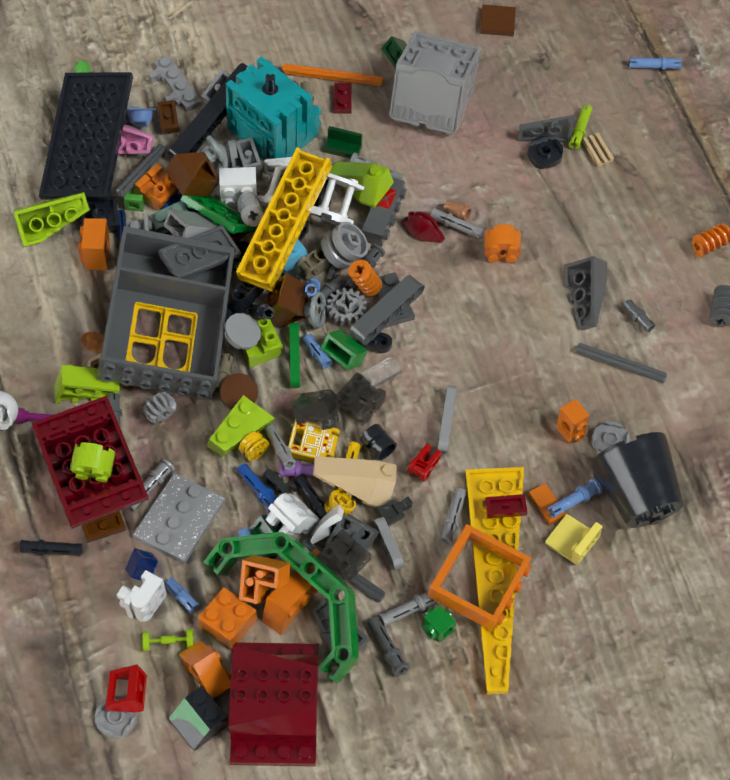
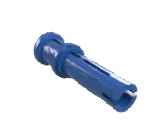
[237,463,277,513]

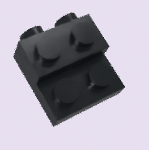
[78,196,120,231]

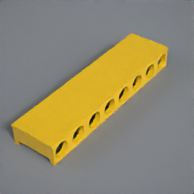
[236,148,333,292]

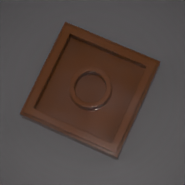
[480,4,516,36]

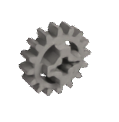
[327,288,367,326]

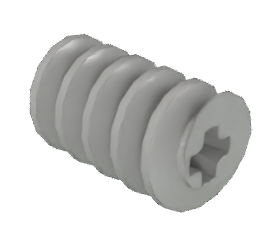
[237,192,264,227]

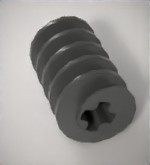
[709,285,730,326]

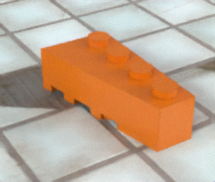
[262,548,335,635]

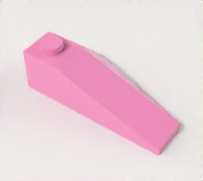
[118,124,154,154]

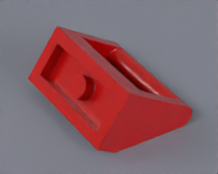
[105,664,147,713]

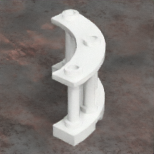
[257,160,364,226]

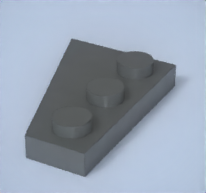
[312,598,369,668]

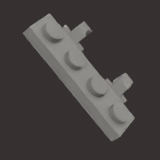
[148,55,201,112]

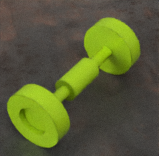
[142,628,194,652]

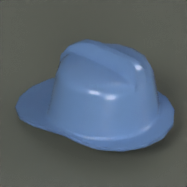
[127,106,156,127]

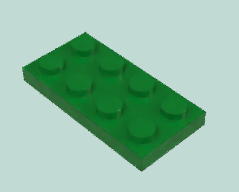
[181,195,257,234]

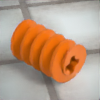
[692,223,730,257]
[348,260,382,297]

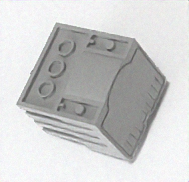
[389,31,482,134]

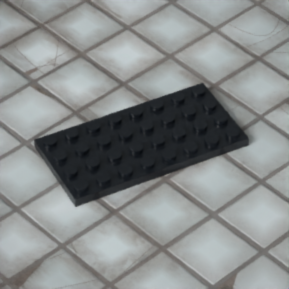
[39,72,133,200]

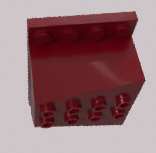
[31,395,149,529]
[229,642,319,767]

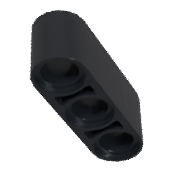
[231,281,265,313]

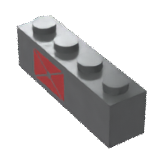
[362,177,407,246]

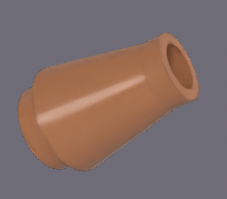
[444,201,472,221]

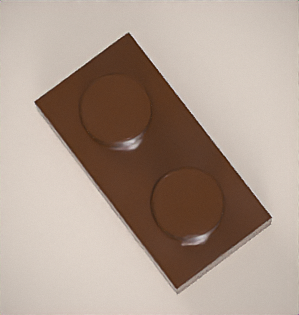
[157,100,179,134]
[82,511,126,543]

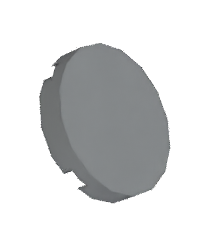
[224,313,261,350]
[591,421,631,453]
[95,696,137,739]

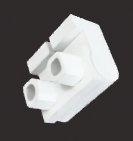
[266,493,320,536]
[117,570,167,622]

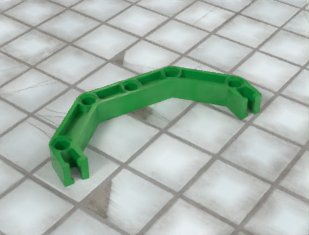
[203,532,359,682]

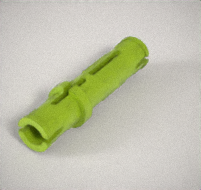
[569,104,593,149]

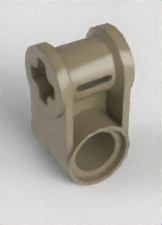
[296,247,331,280]

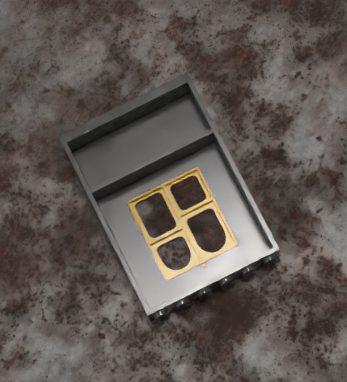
[97,226,235,400]

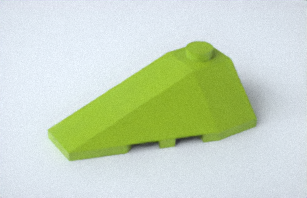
[330,162,394,208]
[13,192,90,247]

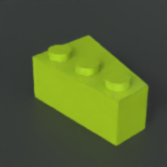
[54,365,120,405]
[207,395,275,458]

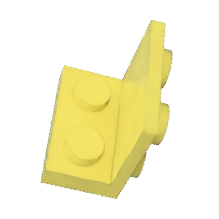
[545,514,603,566]

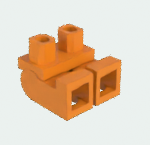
[133,163,179,210]

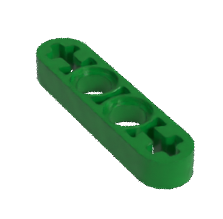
[289,323,300,388]

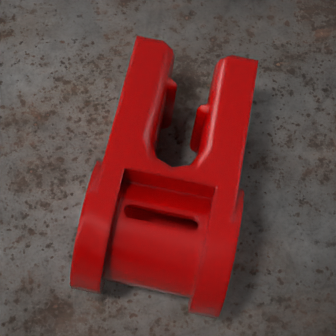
[407,443,442,482]

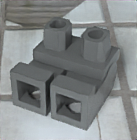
[324,513,379,565]

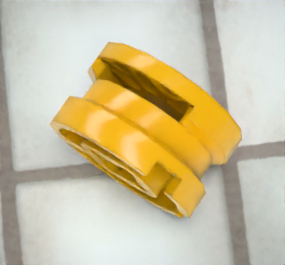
[238,431,269,461]
[324,490,356,515]

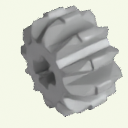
[143,392,177,424]

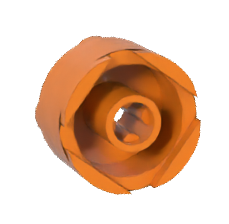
[484,224,521,263]

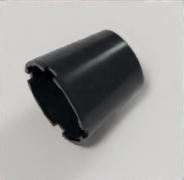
[592,432,684,528]

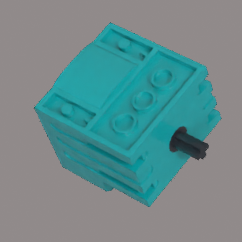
[226,56,322,159]

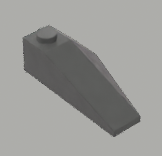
[564,256,607,331]

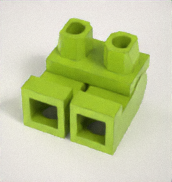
[241,319,283,368]

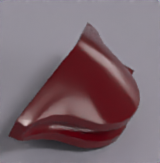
[401,211,445,243]

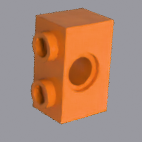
[556,399,590,444]

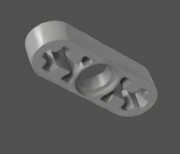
[373,517,404,571]

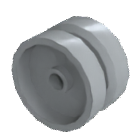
[321,222,369,269]

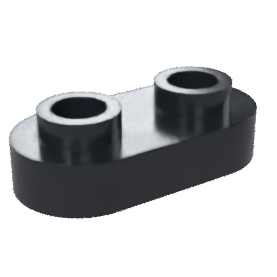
[356,332,392,353]

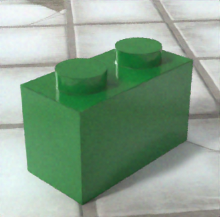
[320,330,368,370]

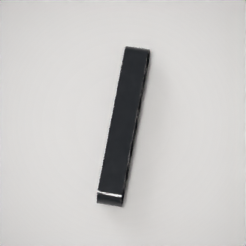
[167,63,248,159]

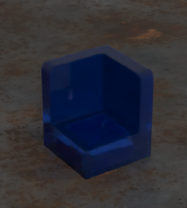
[125,548,158,581]

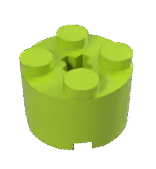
[70,443,115,483]

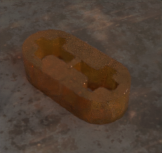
[81,331,104,354]

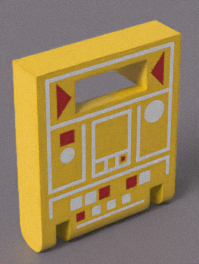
[288,418,340,463]

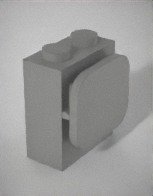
[164,209,218,238]

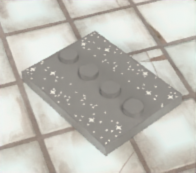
[133,473,226,564]

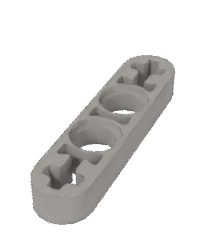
[438,385,457,453]

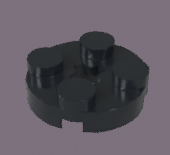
[528,136,563,169]

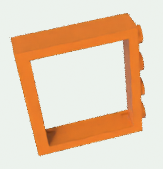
[427,524,532,631]

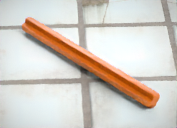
[282,63,383,86]

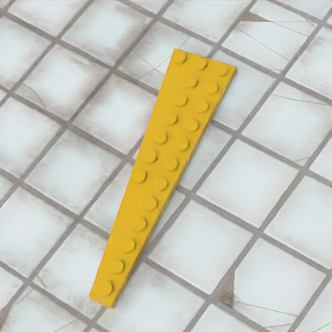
[465,467,524,695]

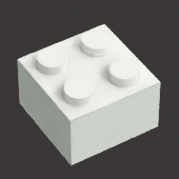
[219,167,257,208]

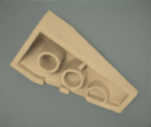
[313,456,396,508]

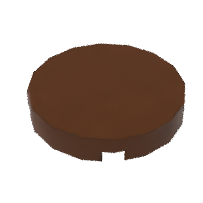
[220,373,258,410]

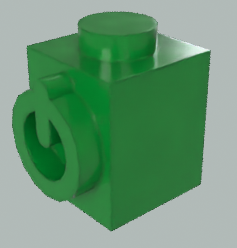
[421,605,456,643]

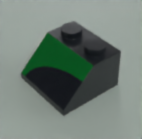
[169,685,228,751]

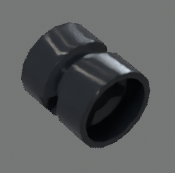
[360,424,397,461]

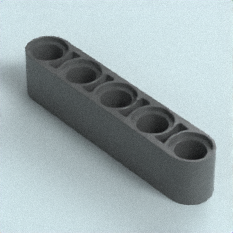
[349,275,425,345]

